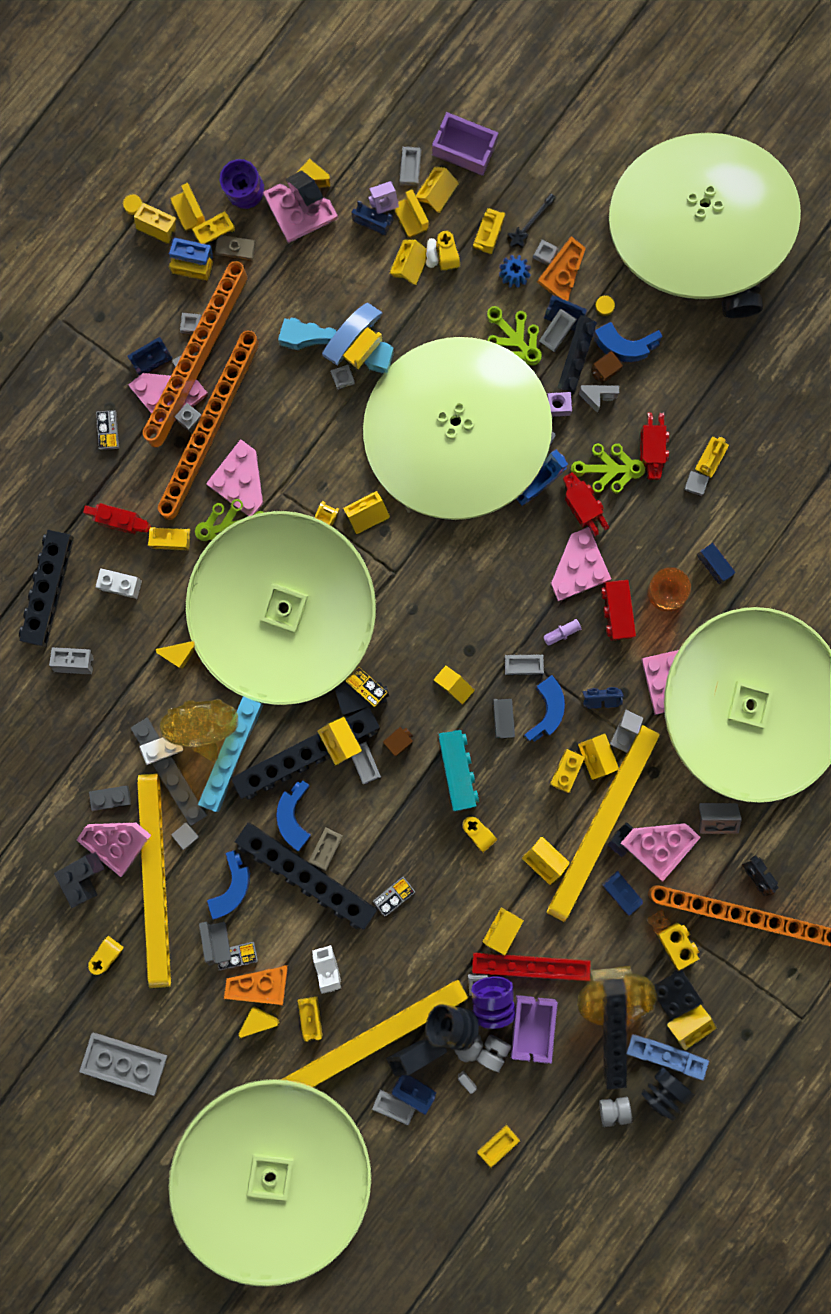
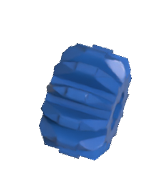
[499,255,531,288]

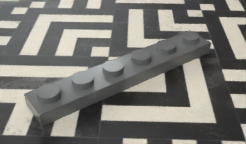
[131,718,208,826]

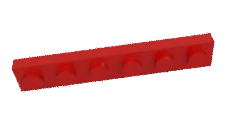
[472,953,591,981]

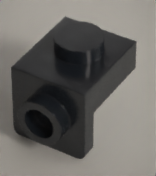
[607,822,634,857]

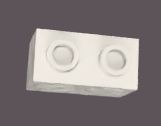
[96,568,142,599]

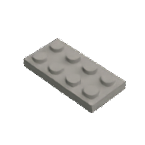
[80,1032,168,1095]

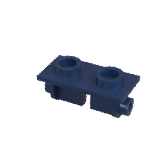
[582,687,624,709]

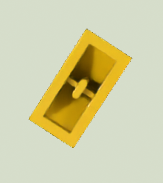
[298,159,331,187]
[156,641,195,669]
[434,666,475,705]
[239,1006,280,1038]

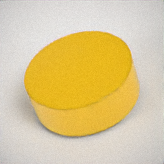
[123,194,142,215]
[595,296,615,316]

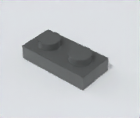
[89,785,131,811]

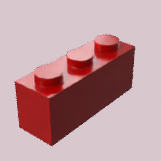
[601,580,636,641]

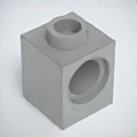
[175,403,202,434]

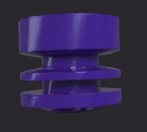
[220,159,265,209]
[471,977,515,1028]

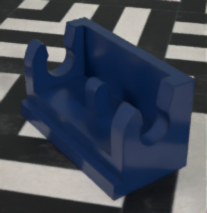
[352,200,394,236]
[544,295,587,332]
[127,337,173,376]
[601,871,643,916]
[392,1075,437,1115]

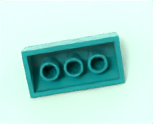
[438,730,479,811]

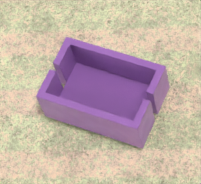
[432,112,498,175]
[510,995,557,1063]

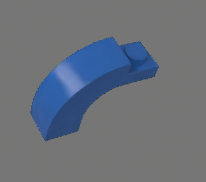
[593,322,663,362]
[516,449,568,506]
[524,675,565,742]
[277,781,311,851]
[207,850,250,919]

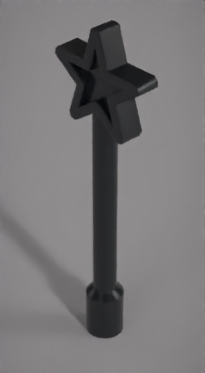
[507,194,556,248]

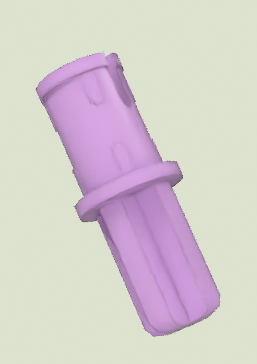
[544,619,582,645]

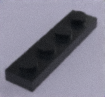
[557,315,597,395]

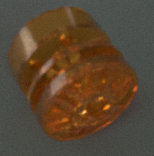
[648,567,691,612]

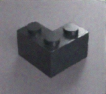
[54,852,104,908]

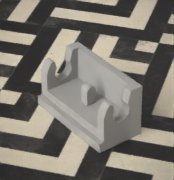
[49,647,93,674]

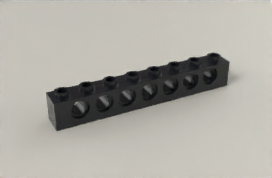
[231,707,380,800]
[235,822,377,930]

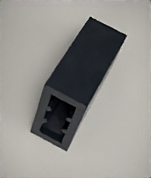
[285,170,324,214]
[334,678,390,716]
[386,1037,447,1076]

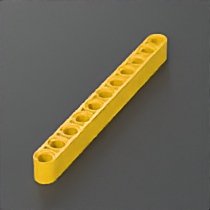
[547,725,660,922]
[138,773,171,988]
[281,980,468,1087]

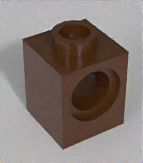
[591,351,623,384]
[383,727,413,757]

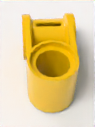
[436,231,460,271]
[314,501,340,526]
[462,817,498,853]
[88,936,124,975]

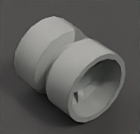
[477,1034,512,1072]
[599,1097,632,1127]

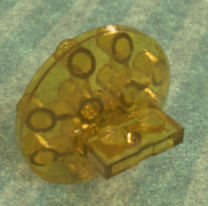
[160,699,239,761]
[577,966,657,1026]

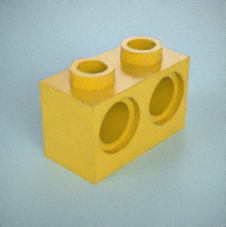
[550,749,585,793]
[657,923,699,970]

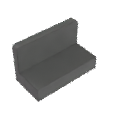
[493,699,515,739]
[699,803,741,834]
[199,922,232,965]

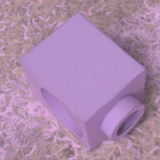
[368,182,399,214]
[547,392,572,416]

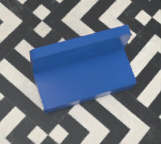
[169,238,213,266]

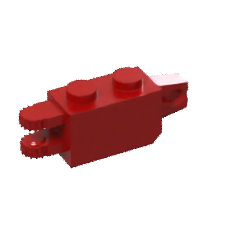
[640,413,669,480]
[563,472,609,536]
[83,503,151,535]

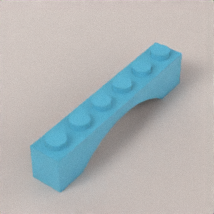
[278,318,394,373]
[198,696,263,812]

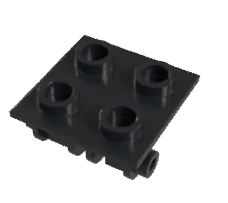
[649,969,704,1020]

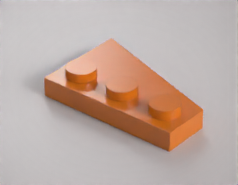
[537,236,586,301]
[224,965,288,1005]

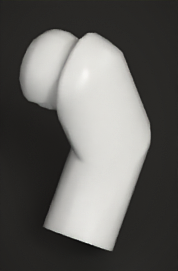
[426,239,439,268]

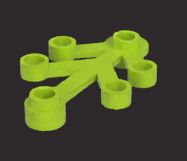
[487,306,542,366]
[571,444,645,493]
[195,499,264,541]

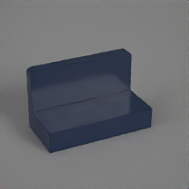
[696,542,736,585]

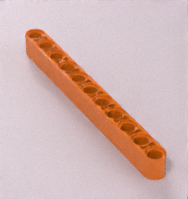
[143,261,247,447]
[158,331,259,520]
[649,885,831,946]

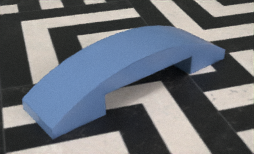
[322,303,382,365]
[627,1034,709,1080]

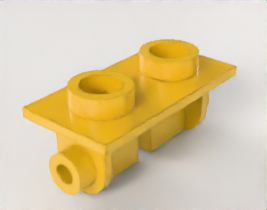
[695,436,729,478]

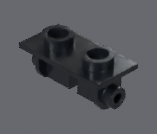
[742,855,779,896]

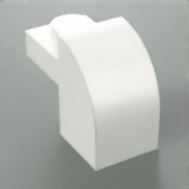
[312,946,341,993]

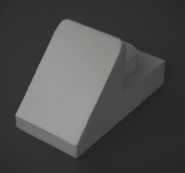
[579,385,619,412]
[610,710,643,753]

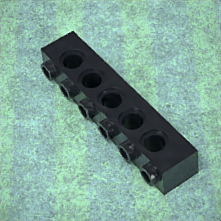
[19,530,74,648]
[603,978,627,1089]

